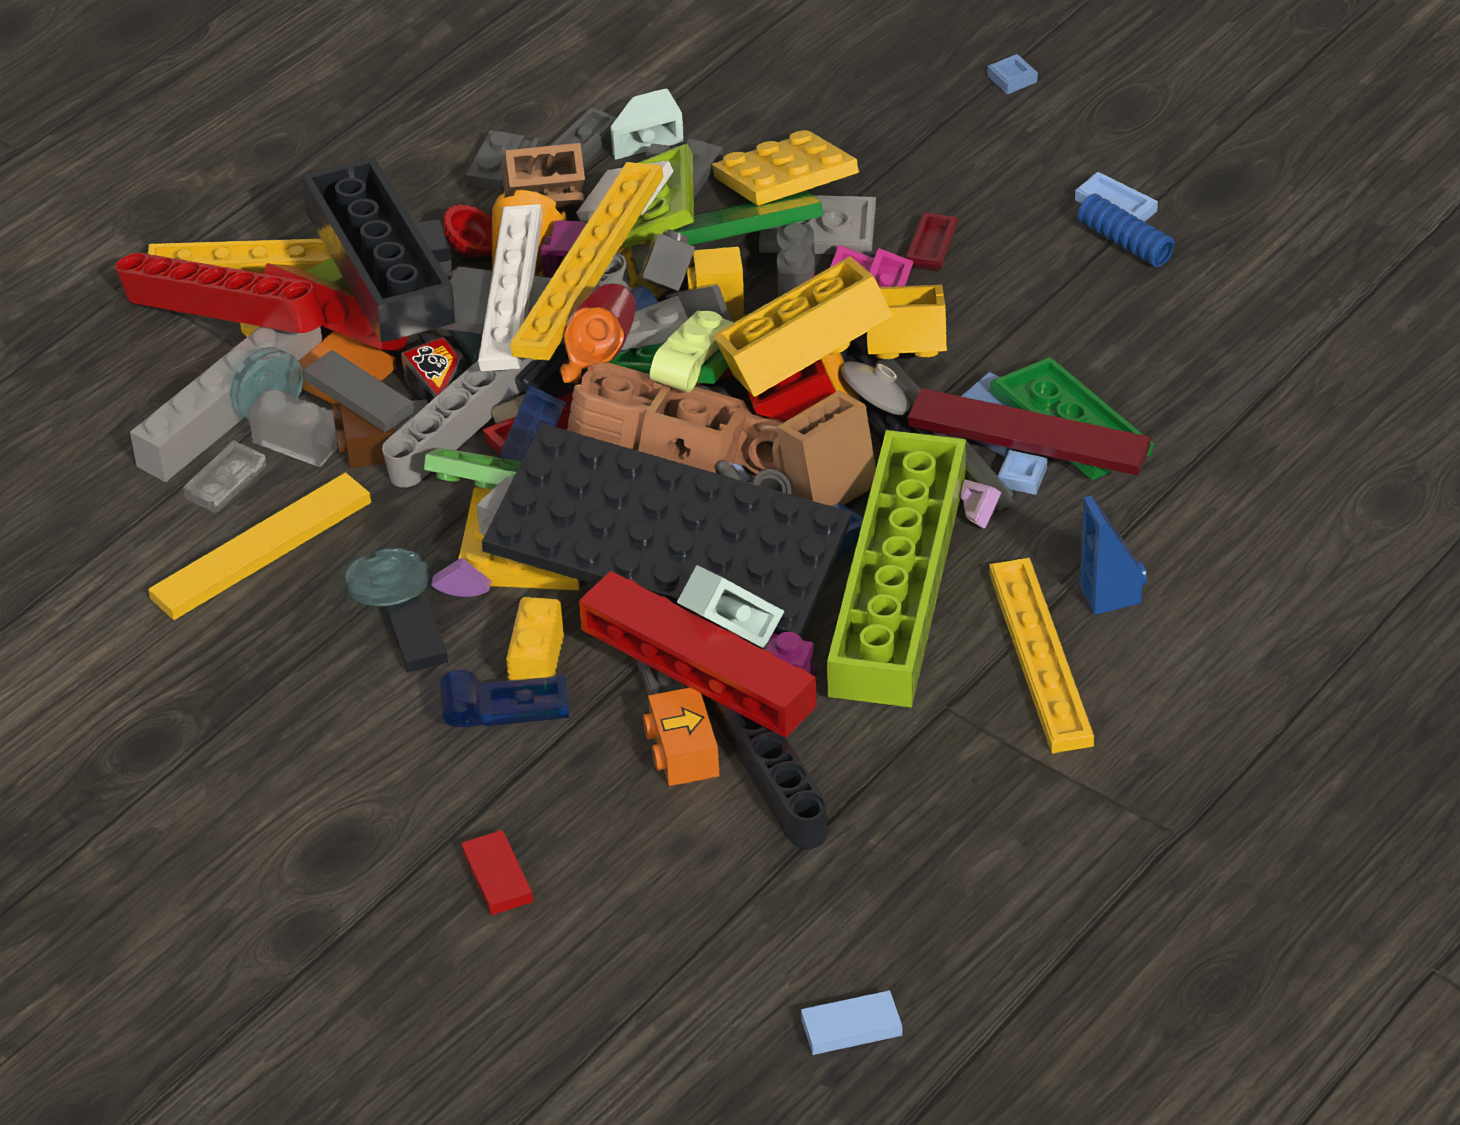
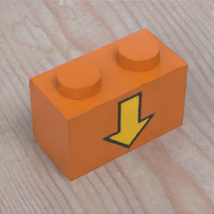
[643,688,719,786]

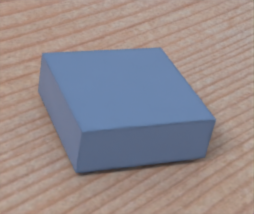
[987,54,1038,95]

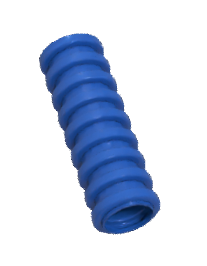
[1078,193,1174,267]

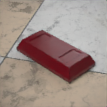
[905,212,959,272]

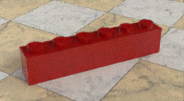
[579,571,817,738]

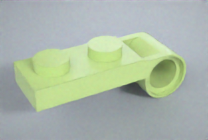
[650,310,734,393]

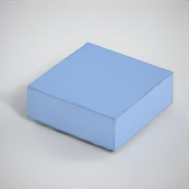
[998,450,1047,495]

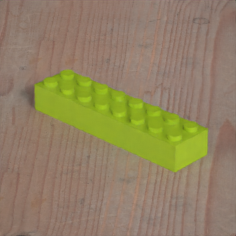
[827,430,966,708]

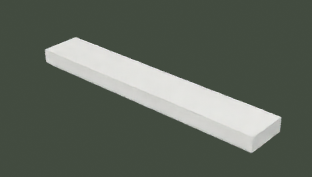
[478,204,543,371]

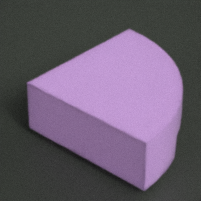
[960,479,1001,529]

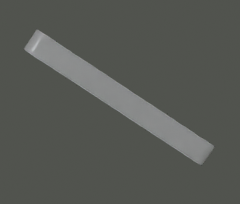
[382,253,631,487]

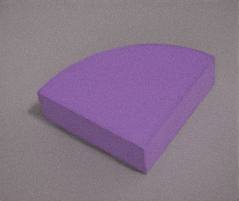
[431,558,491,597]

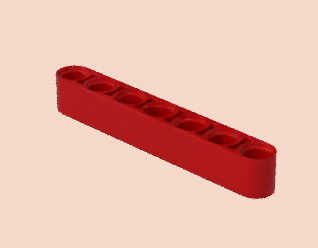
[115,253,325,333]

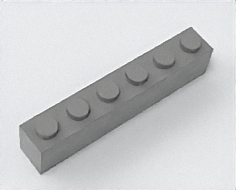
[130,327,322,482]

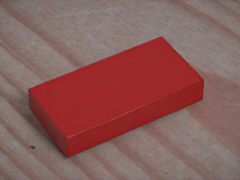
[461,830,533,915]

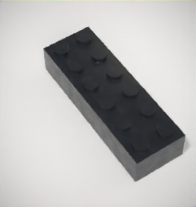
[302,157,455,343]

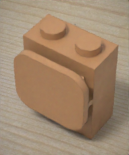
[501,143,585,212]
[772,390,876,506]

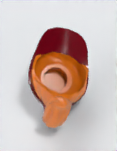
[559,283,636,383]

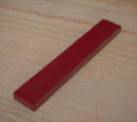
[908,388,1151,476]

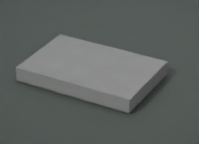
[759,195,876,256]

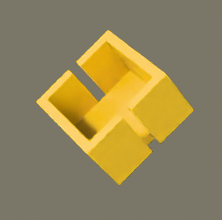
[866,285,947,359]

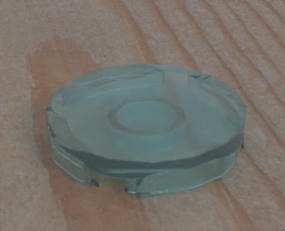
[230,347,304,424]
[345,548,429,606]

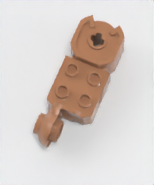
[567,363,784,474]

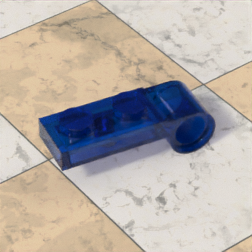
[440,670,569,727]

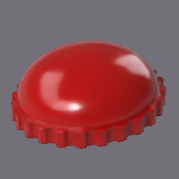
[442,204,492,259]

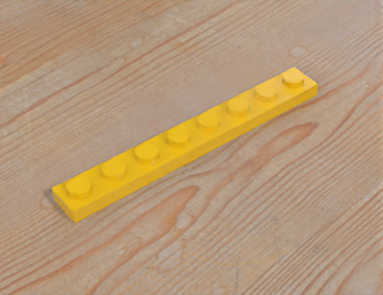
[510,162,664,360]

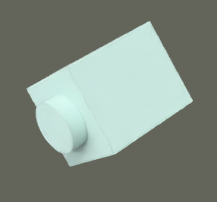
[611,88,684,160]
[677,565,784,649]

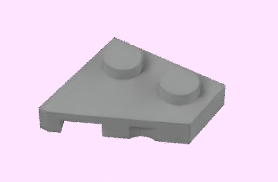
[621,296,688,351]

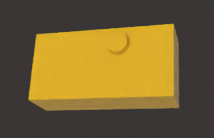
[712,256,894,397]

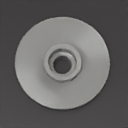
[841,361,910,415]

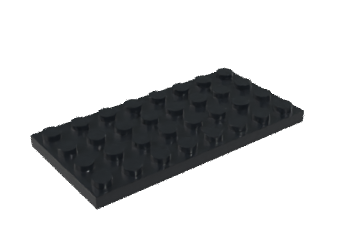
[482,423,852,639]

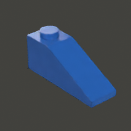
[1080,496,1147,615]

